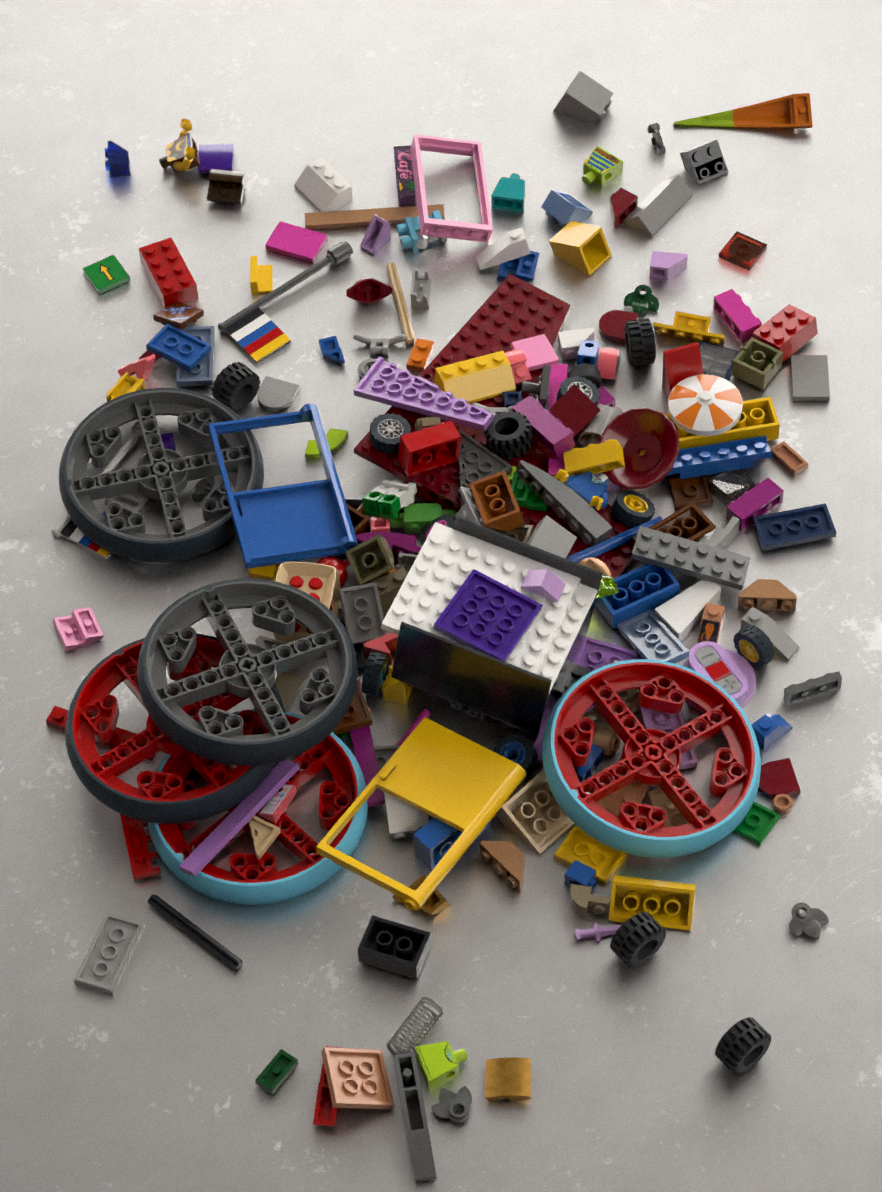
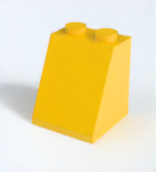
[549,221,612,276]

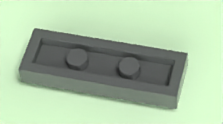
[783,671,842,705]

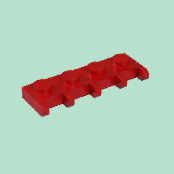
[120,814,161,880]

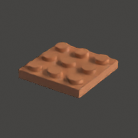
[321,1047,394,1110]

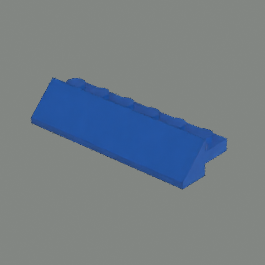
[667,435,772,479]

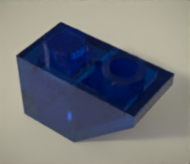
[105,141,131,177]

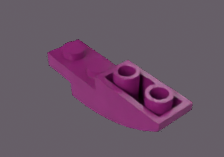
[356,532,422,556]

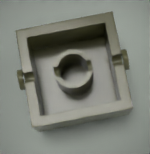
[732,337,783,390]

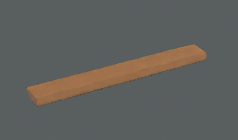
[305,204,445,230]

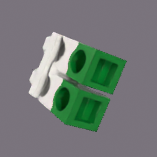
[362,479,417,520]

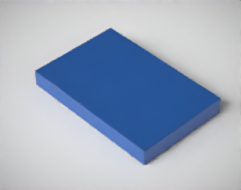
[146,323,212,372]

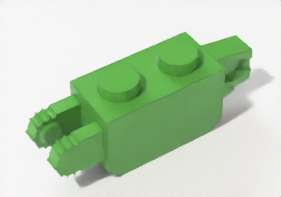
[390,503,457,534]

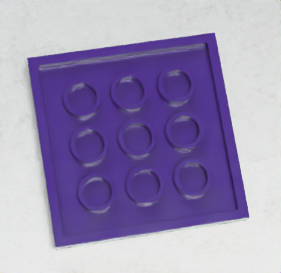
[433,569,543,662]

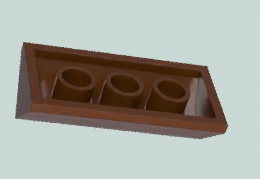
[632,502,716,564]

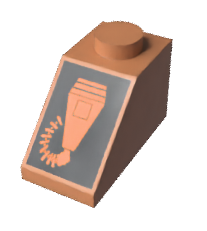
[697,603,725,644]

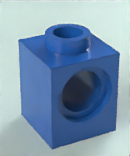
[564,859,598,891]

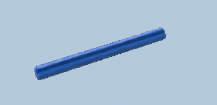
[567,516,663,563]

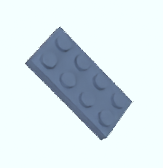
[176,326,215,386]
[617,609,689,663]

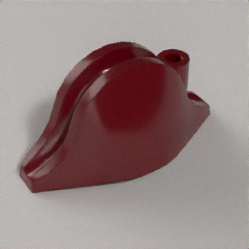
[346,278,393,304]

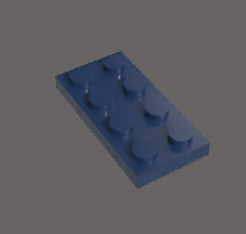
[752,503,836,551]

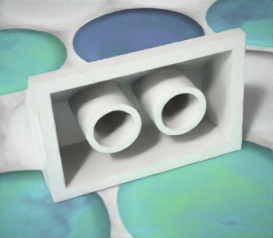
[295,157,353,212]

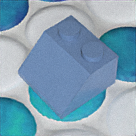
[541,189,593,227]

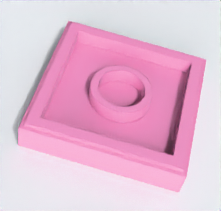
[511,334,559,371]

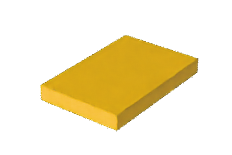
[553,826,627,886]

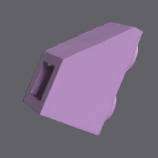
[650,251,688,280]

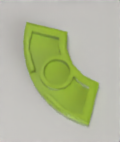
[305,428,349,459]

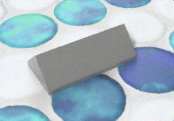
[624,174,692,237]

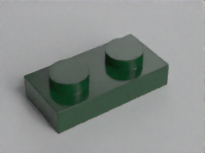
[255,1049,298,1095]

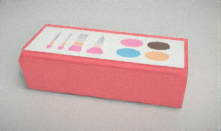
[258,784,297,823]

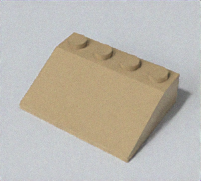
[496,768,587,854]

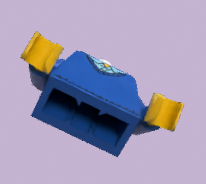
[555,469,609,510]

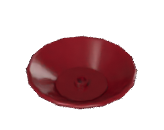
[598,408,679,490]

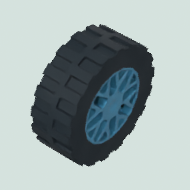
[361,651,389,697]

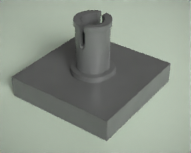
[521,365,551,409]

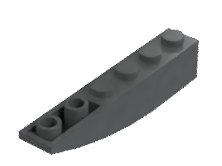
[516,460,612,547]
[394,1052,436,1182]

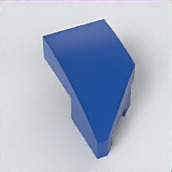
[319,336,345,364]

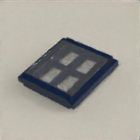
[699,340,739,381]

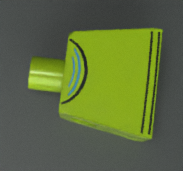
[415,1041,468,1091]

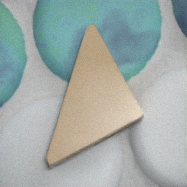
[249,815,281,860]

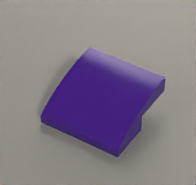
[198,144,234,173]

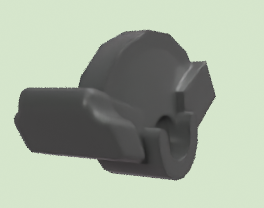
[647,123,666,155]
[192,476,214,502]

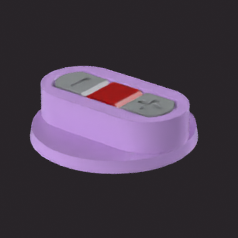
[683,641,756,713]

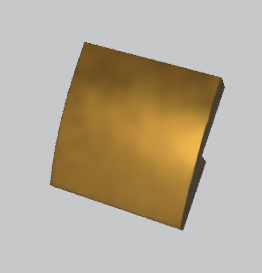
[485,1057,532,1102]

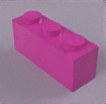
[713,289,762,343]

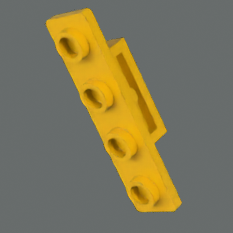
[653,311,725,344]

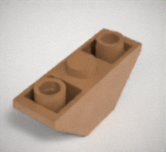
[738,579,797,611]
[479,840,525,892]

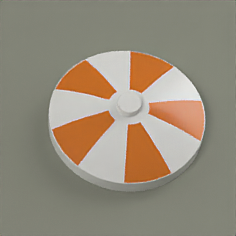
[668,375,743,436]

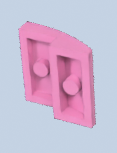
[53,607,104,651]

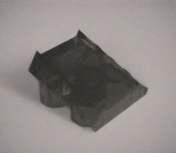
[706,469,756,505]

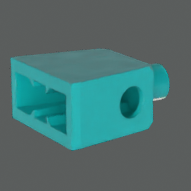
[491,173,525,212]

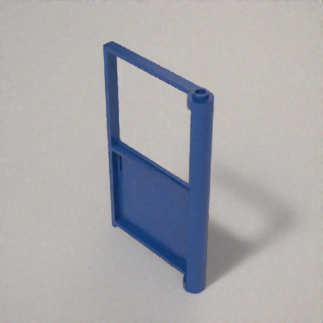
[209,403,358,569]

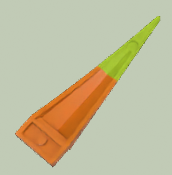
[673,93,813,130]

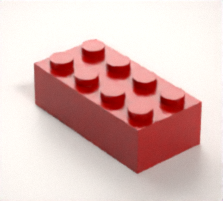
[139,237,199,308]

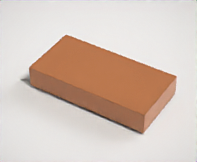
[771,441,809,476]

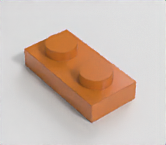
[406,338,434,372]

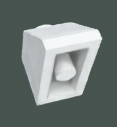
[558,328,595,360]

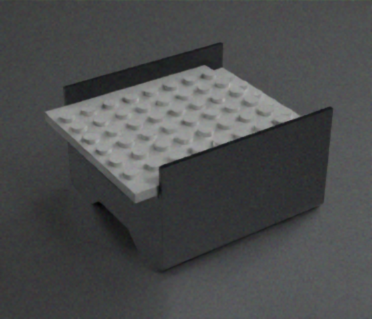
[381,517,603,735]

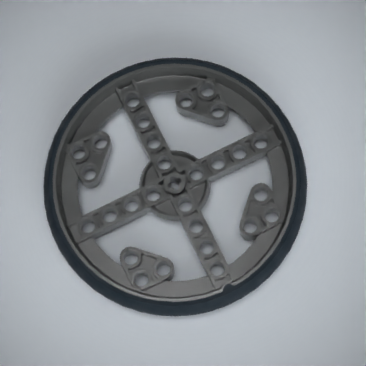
[59,388,264,563]
[137,579,358,766]

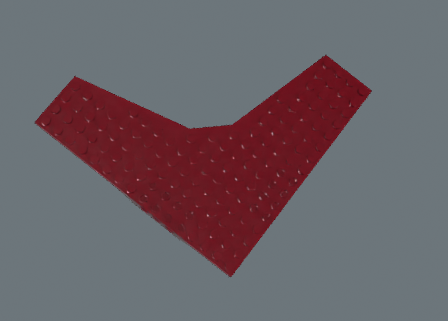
[354,274,634,580]

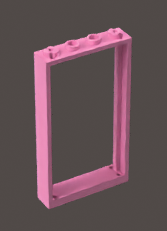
[410,134,493,243]

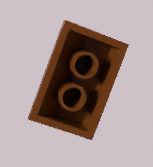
[469,470,525,532]

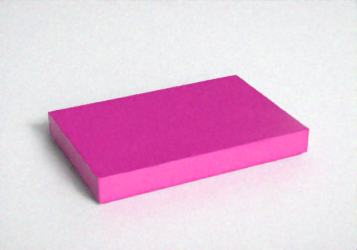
[265,221,328,263]

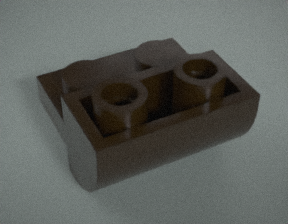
[207,169,248,204]

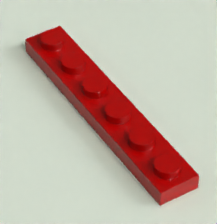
[46,706,157,761]

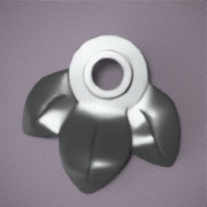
[789,903,829,940]
[431,1086,472,1123]

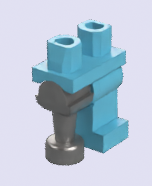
[397,210,447,252]

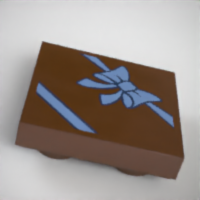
[153,301,204,330]

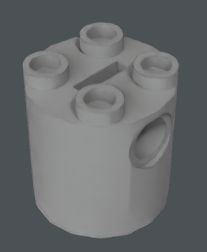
[579,404,623,448]

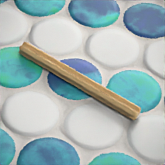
[386,262,415,345]

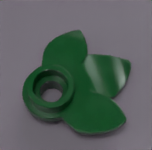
[624,285,659,317]

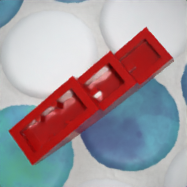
[313,1046,341,1127]

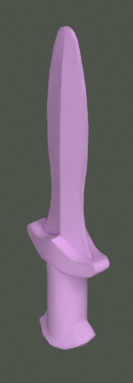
[574,922,622,943]

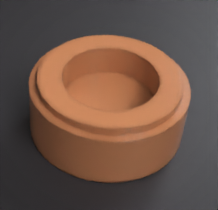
[772,794,793,815]

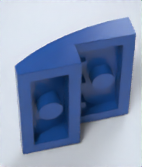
[497,251,539,282]

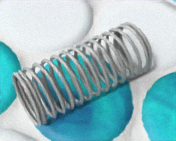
[386,997,443,1056]

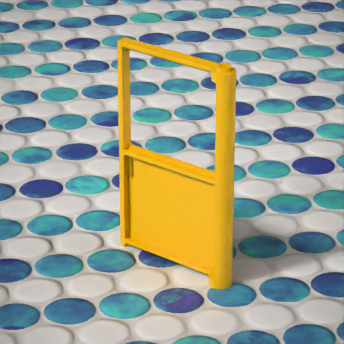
[316,717,526,911]

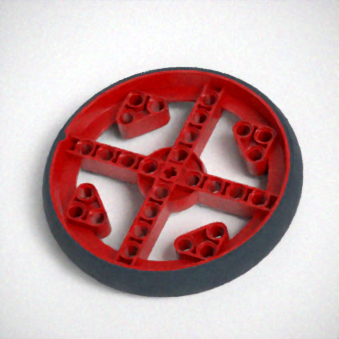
[65,633,285,824]

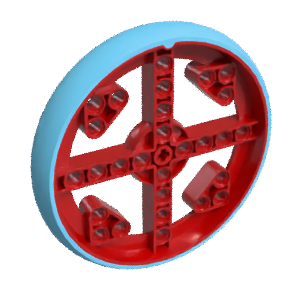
[542,659,761,858]
[148,709,368,905]

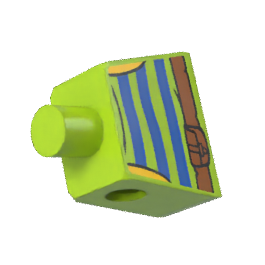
[582,146,623,186]

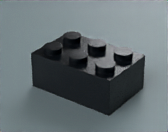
[358,915,431,979]

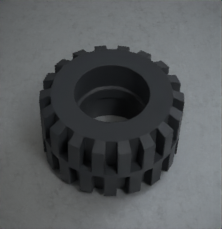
[624,318,656,366]
[212,362,260,412]
[484,411,533,460]
[610,912,666,968]
[715,1017,772,1074]

